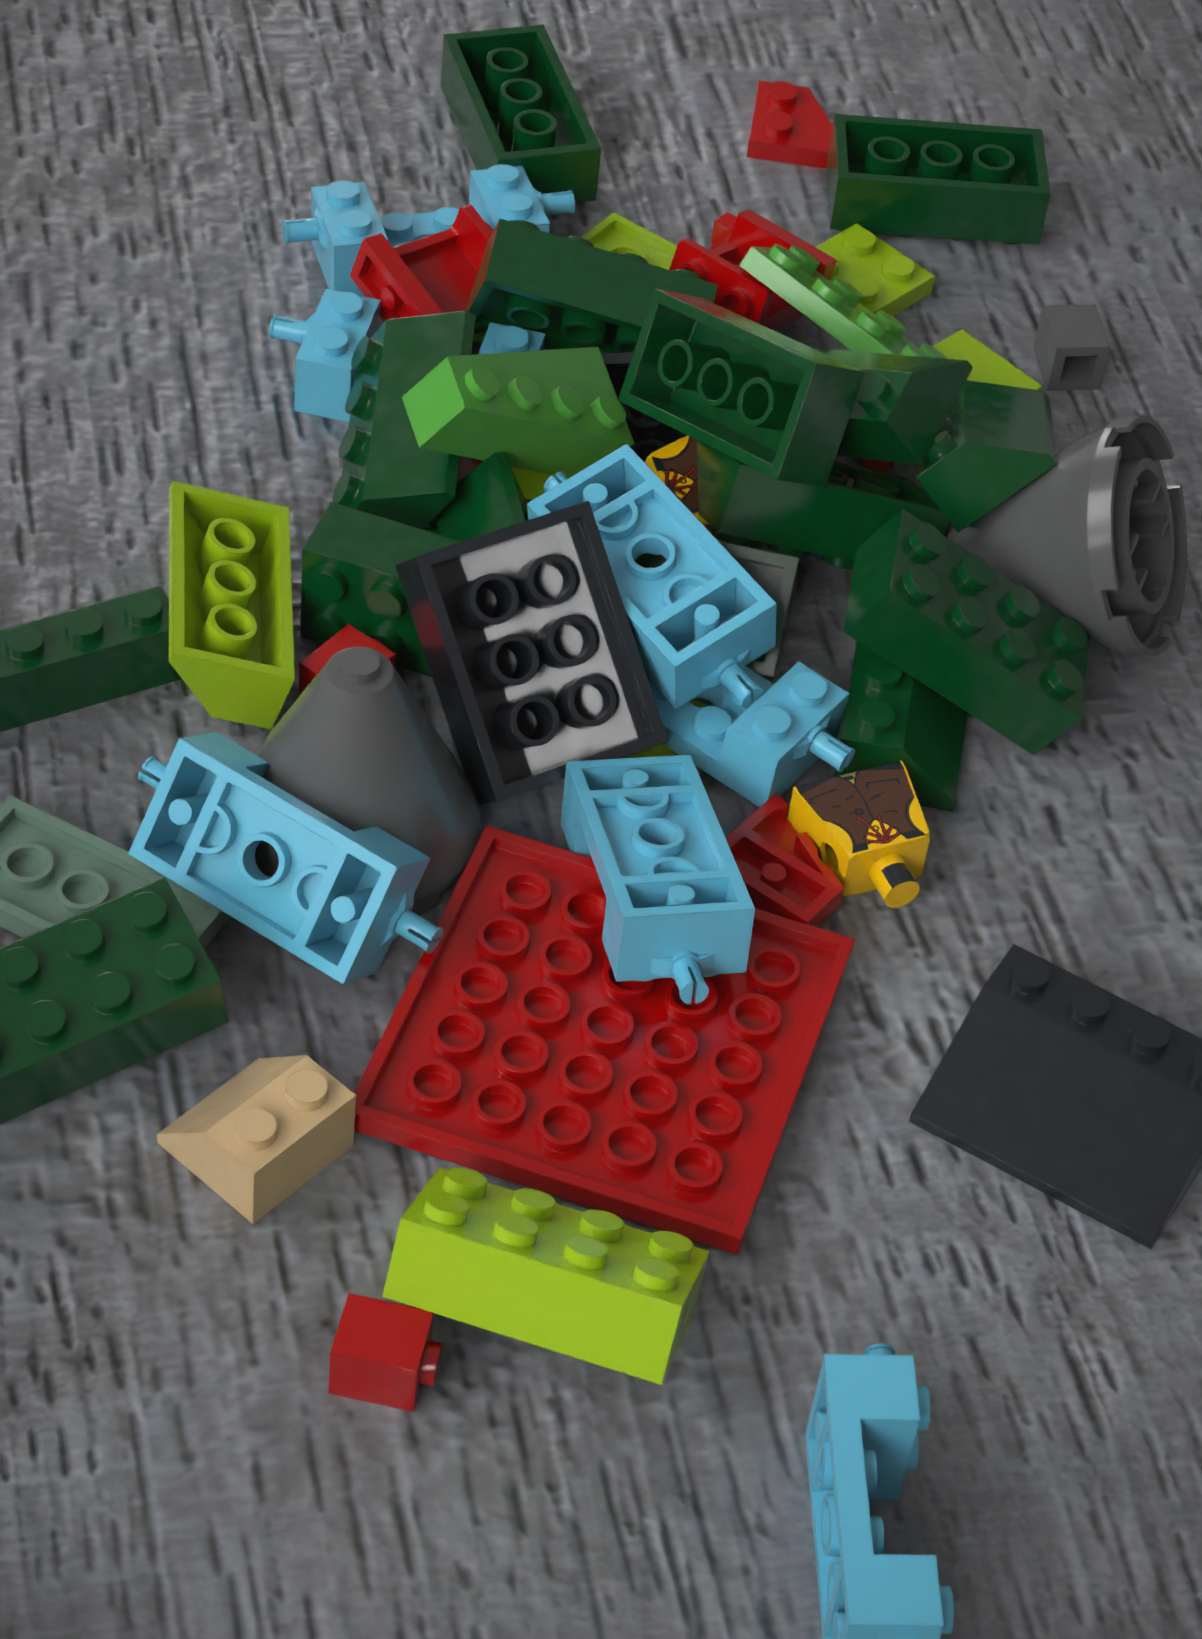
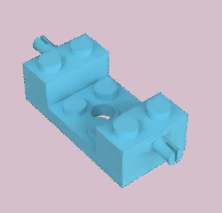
[282,164,575,296]
[269,289,545,422]
[527,444,777,709]
[634,567,855,807]
[128,732,444,984]
[560,755,755,1004]
[805,1344,954,1639]

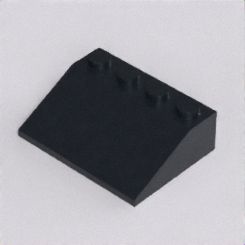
[395,501,669,805]
[909,944,1202,1249]

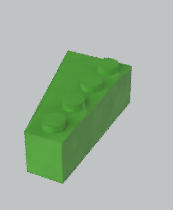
[402,347,634,478]

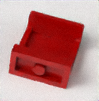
[350,205,493,334]
[669,209,838,330]

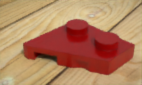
[747,80,833,169]
[725,793,844,927]

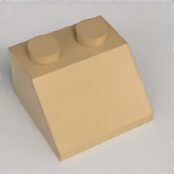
[157,1055,356,1224]

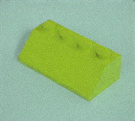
[169,480,295,730]

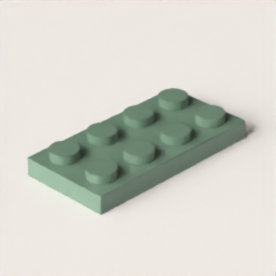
[0,795,231,948]

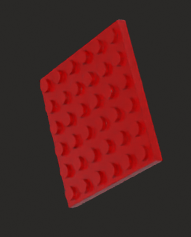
[354,825,855,1255]

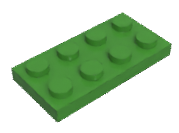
[739,244,948,359]

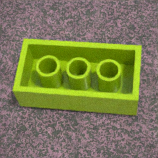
[382,1167,710,1385]

